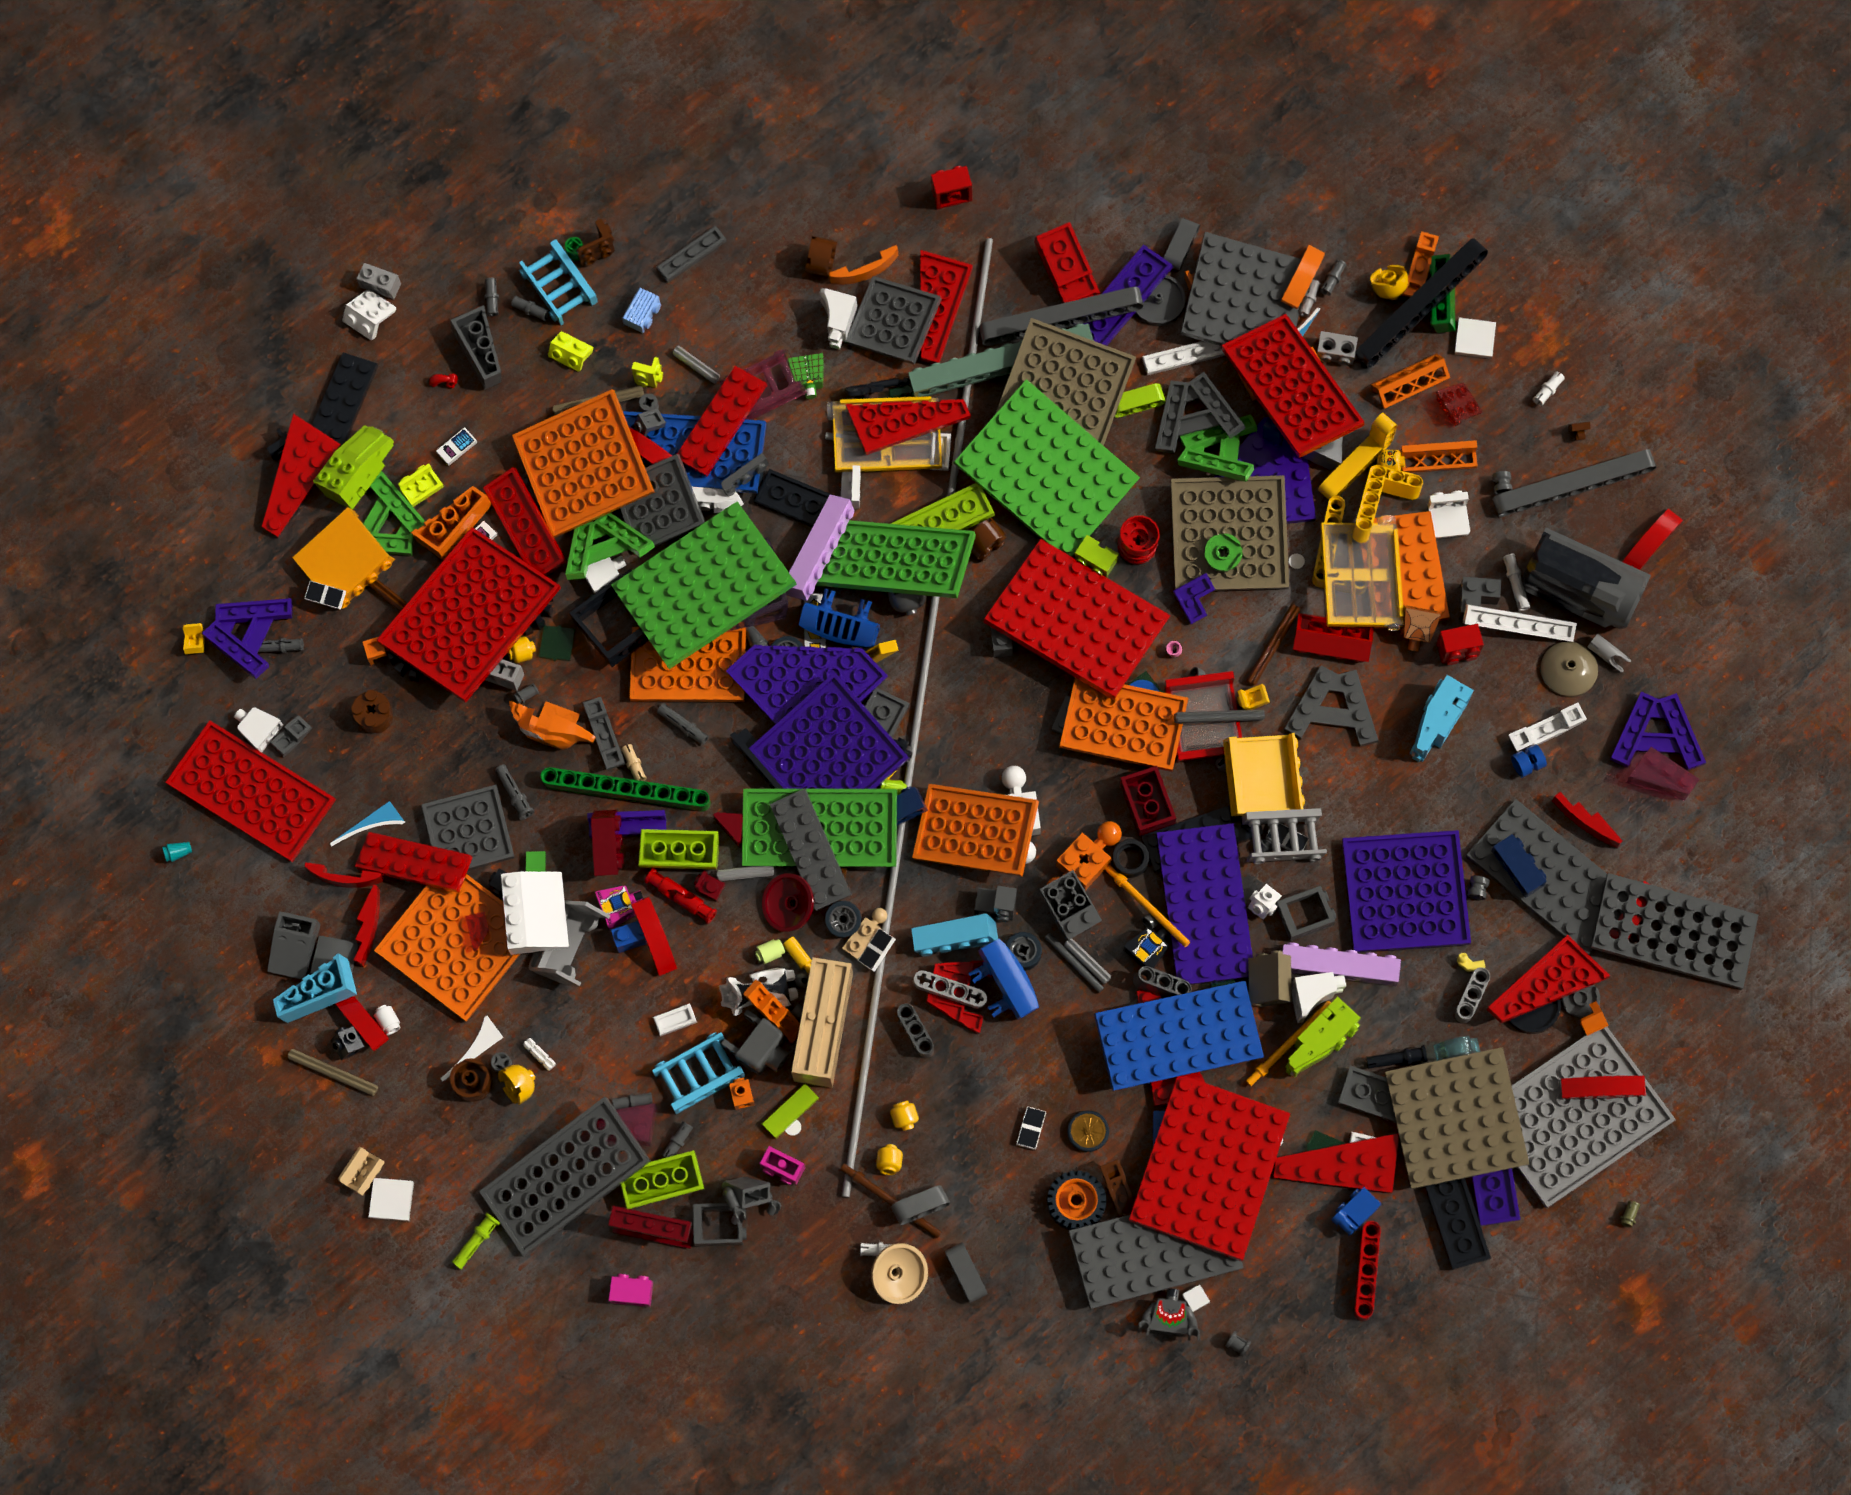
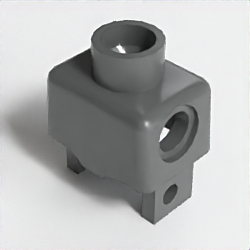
[721,1009,790,1075]

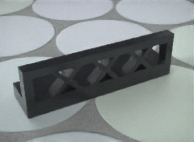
[730,728,783,789]

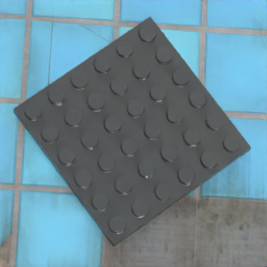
[1180,232,1303,346]

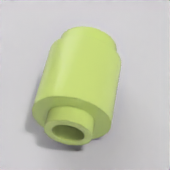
[755,939,785,964]

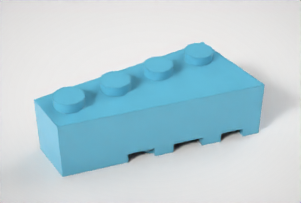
[911,914,998,956]
[273,953,357,1023]

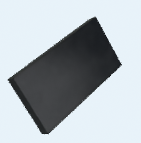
[754,469,835,527]

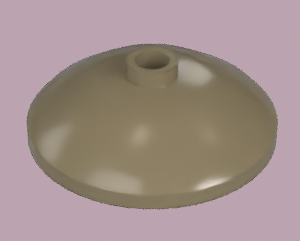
[1540,642,1598,697]

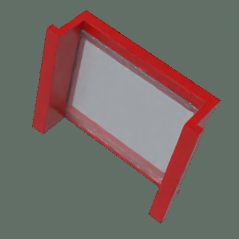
[1164,671,1242,763]

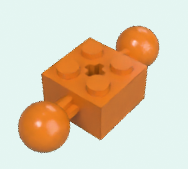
[1046,821,1122,891]

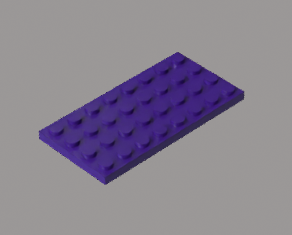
[1156,823,1253,985]

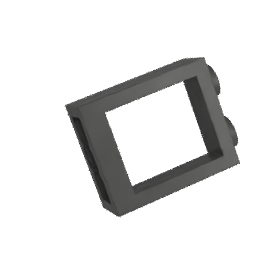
[1276,886,1337,941]
[693,1203,747,1247]

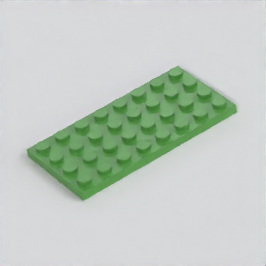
[816,520,976,598]
[742,789,897,867]

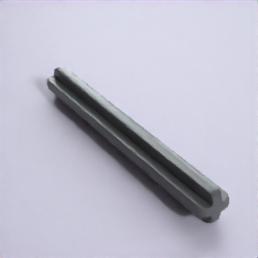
[1174,709,1265,723]

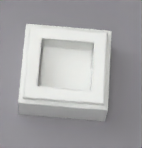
[1182,1285,1210,1312]

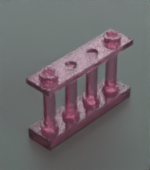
[720,349,807,420]

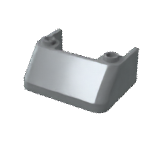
[529,900,611,986]

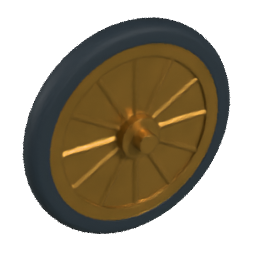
[1067,1110,1109,1152]

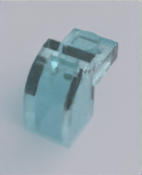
[1433,1036,1480,1061]

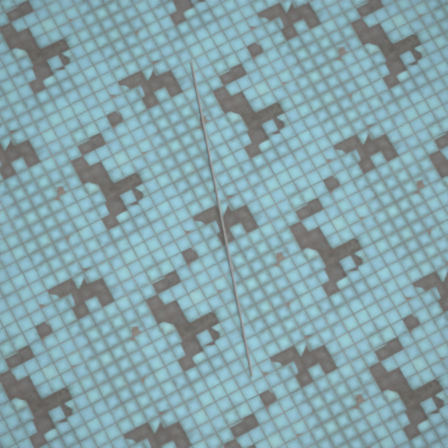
[842,238,993,1198]

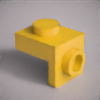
[183,623,205,654]
[1237,684,1270,710]

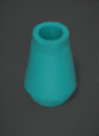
[162,842,192,862]

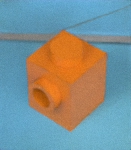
[729,1078,755,1110]

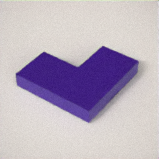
[1173,573,1215,624]

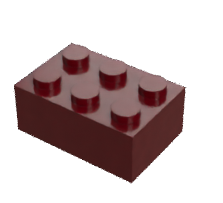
[1120,766,1177,837]
[591,810,624,876]

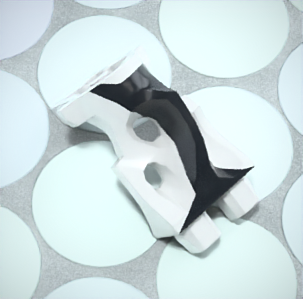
[719,968,798,1016]

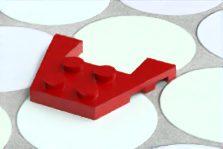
[926,960,992,1034]

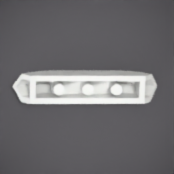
[692,487,744,513]

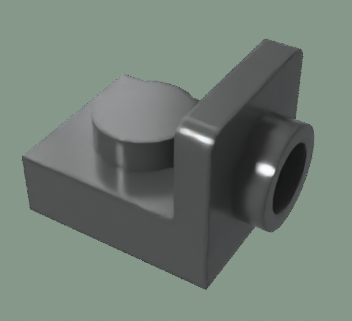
[634,408,666,436]

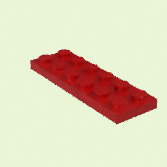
[677,366,767,477]
[483,467,567,576]
[355,832,472,893]

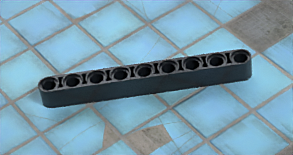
[1355,238,1488,368]

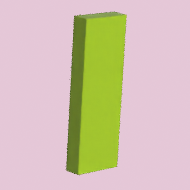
[762,1084,819,1139]

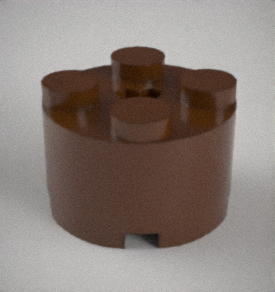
[805,236,837,277]
[971,518,1007,562]
[351,690,393,733]
[450,1058,492,1102]

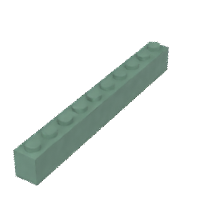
[908,324,1093,397]

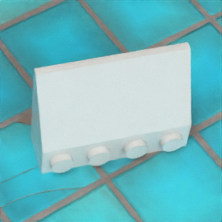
[501,872,569,955]

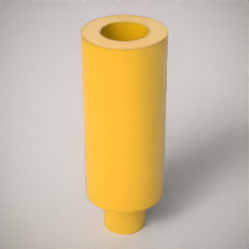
[783,937,812,973]

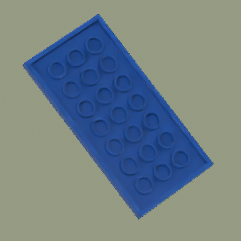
[623,411,767,493]
[1094,981,1264,1091]

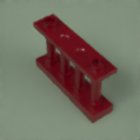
[608,1206,694,1249]

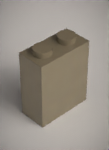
[1248,951,1292,1007]

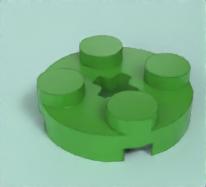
[1204,533,1242,572]

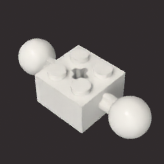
[1002,766,1041,864]

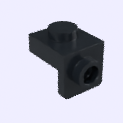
[266,428,288,460]

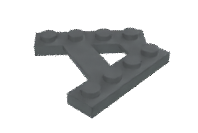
[1155,372,1245,453]
[1284,665,1378,747]

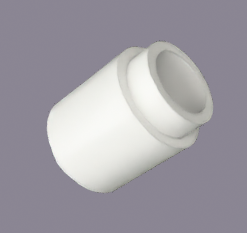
[374,1005,401,1035]

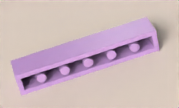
[786,495,854,601]
[1282,942,1401,986]

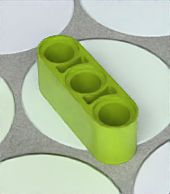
[1114,383,1166,418]

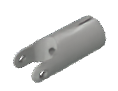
[1588,634,1631,672]

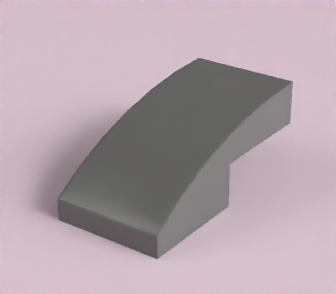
[270,715,312,758]

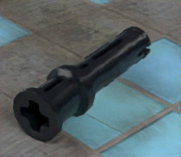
[1366,1045,1427,1069]

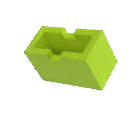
[1074,535,1119,577]

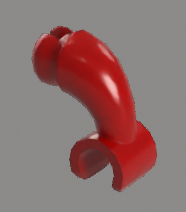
[429,374,458,388]

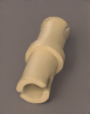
[621,744,647,781]

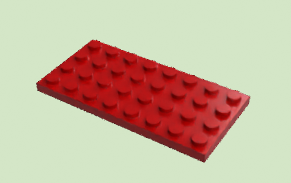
[1222,314,1365,458]
[165,720,336,862]

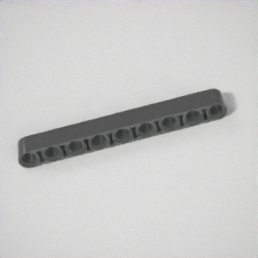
[979,287,1144,346]
[1493,449,1657,517]

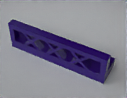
[587,810,667,838]

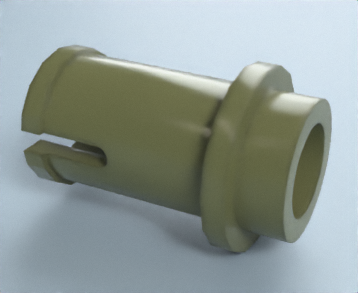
[1620,1200,1640,1228]

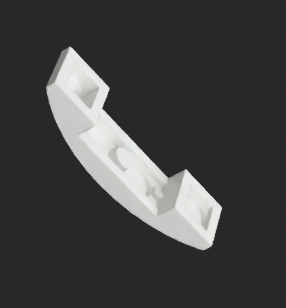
[1508,703,1587,752]

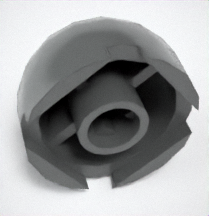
[887,592,926,616]

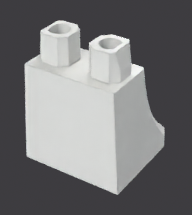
[819,288,858,350]
[1291,972,1346,1023]

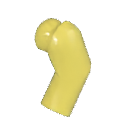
[1457,953,1485,972]

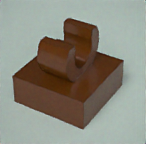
[1568,422,1591,440]

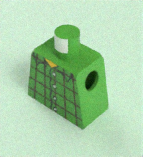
[788,353,824,399]

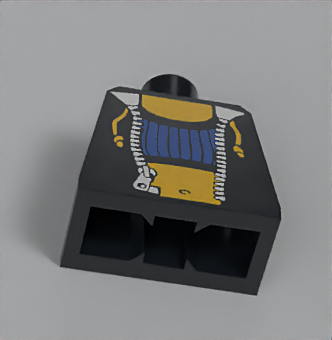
[1123,926,1170,969]

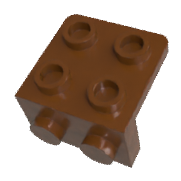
[576,219,615,266]

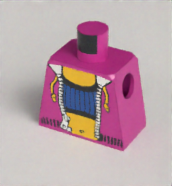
[595,886,643,930]

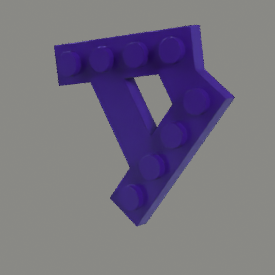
[202,598,292,679]
[1610,691,1706,771]

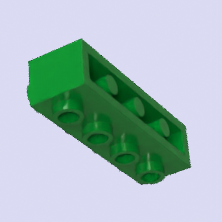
[1430,254,1455,333]

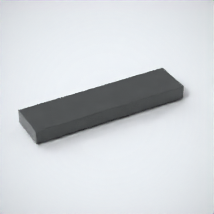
[656,226,727,283]

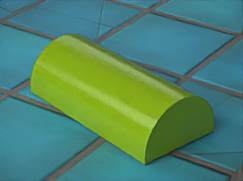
[638,829,719,870]
[620,1150,704,1209]

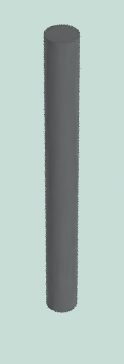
[1045,933,1104,993]

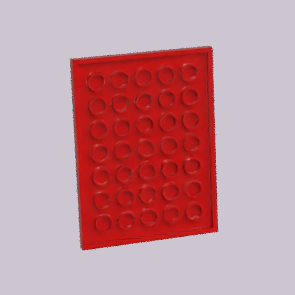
[377,527,561,703]
[983,539,1170,700]
[1129,1075,1291,1262]

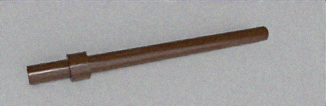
[840,1163,942,1239]

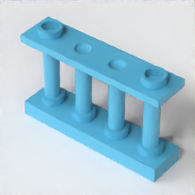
[519,239,598,325]
[652,1032,745,1114]

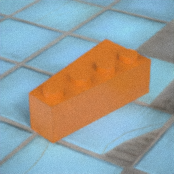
[411,486,492,561]

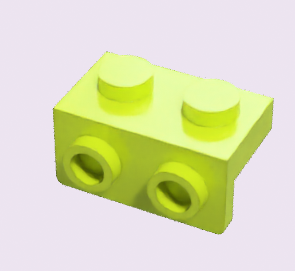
[548,331,593,372]
[631,357,663,388]
[398,464,444,507]

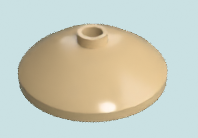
[871,1243,928,1304]

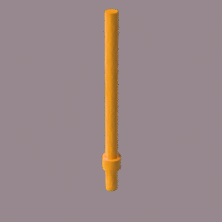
[1105,864,1190,947]
[1246,1001,1331,1086]

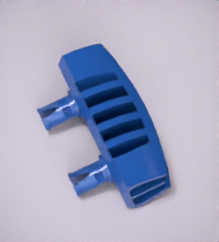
[799,588,880,647]
[968,939,1039,1020]

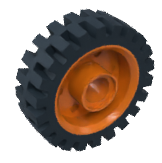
[1047,1170,1106,1230]

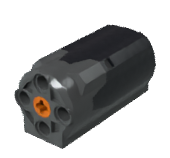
[1521,528,1651,630]

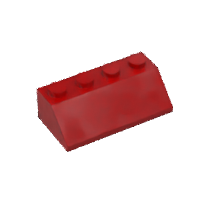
[1293,613,1374,662]

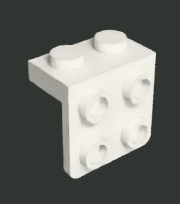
[342,290,396,340]
[1427,491,1470,538]

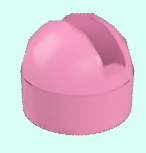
[1166,641,1182,657]

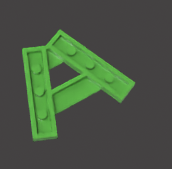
[1178,414,1257,482]
[364,471,425,556]
[565,513,655,580]

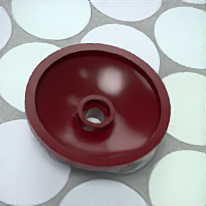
[762,873,814,932]

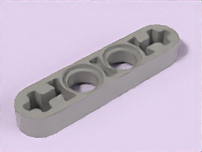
[913,970,987,1009]

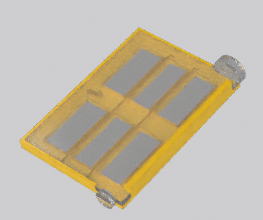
[827,396,942,472]
[1320,515,1404,631]

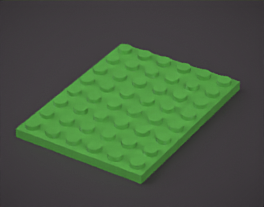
[954,379,1140,557]
[611,501,797,669]

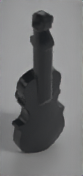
[844,377,910,399]

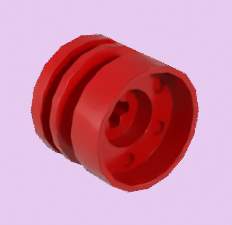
[1117,516,1160,564]

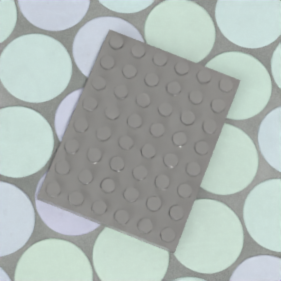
[1512,1027,1676,1209]

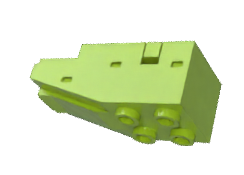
[313,425,394,510]
[1285,996,1361,1077]

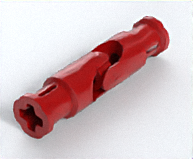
[644,868,717,924]

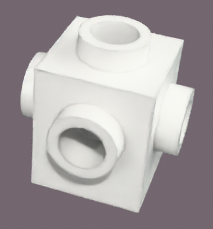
[1248,884,1281,919]

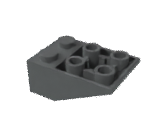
[1039,870,1102,941]
[267,911,321,980]

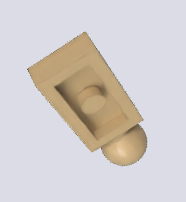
[842,908,887,960]

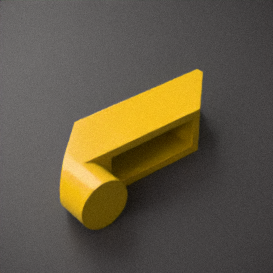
[865,640,899,663]

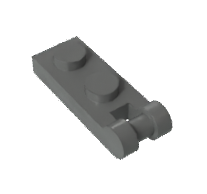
[722,453,769,496]

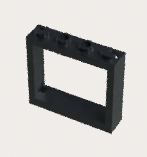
[569,569,649,667]

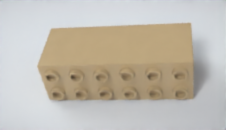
[792,957,853,1088]

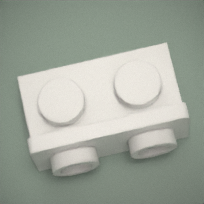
[841,465,861,509]

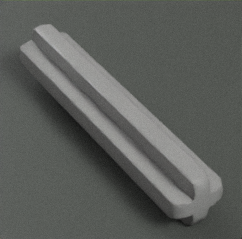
[673,346,720,384]
[717,866,774,881]
[1064,938,1111,984]

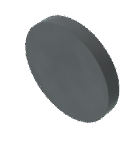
[1135,275,1185,326]

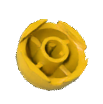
[1370,265,1408,300]
[498,1065,535,1105]

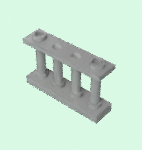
[1241,808,1327,864]

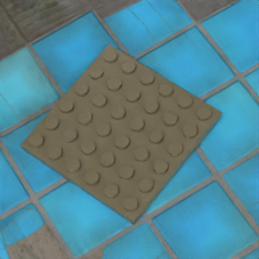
[996,318,1136,446]
[1171,475,1289,591]
[1385,1047,1530,1189]

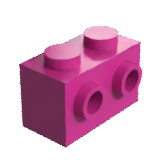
[760,1146,805,1185]
[609,1274,653,1307]

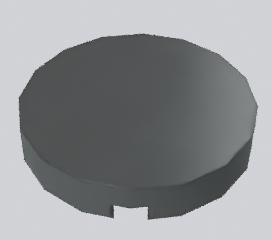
[1561,985,1601,1019]

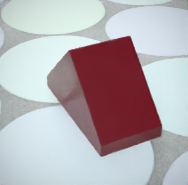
[713,812,743,848]

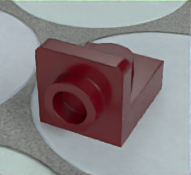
[694,871,726,902]

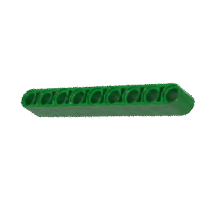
[541,767,711,812]

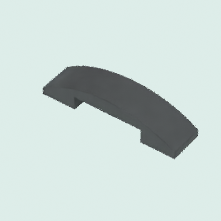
[583,696,625,770]

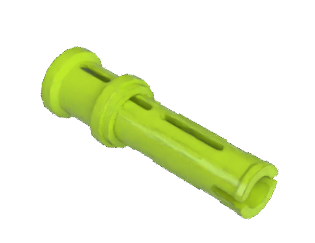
[451,1212,501,1270]

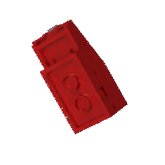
[1034,222,1100,303]

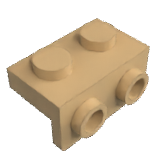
[338,1147,385,1196]

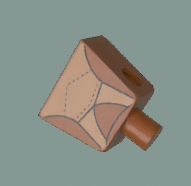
[1401,605,1441,651]

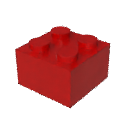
[931,166,972,210]
[1436,623,1484,665]

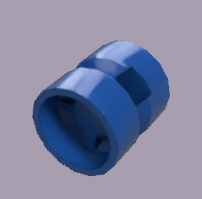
[1511,744,1547,778]

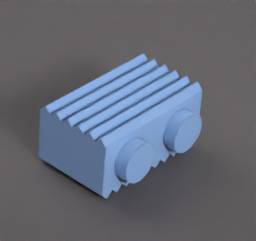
[622,288,661,333]

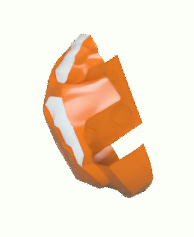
[509,701,596,750]

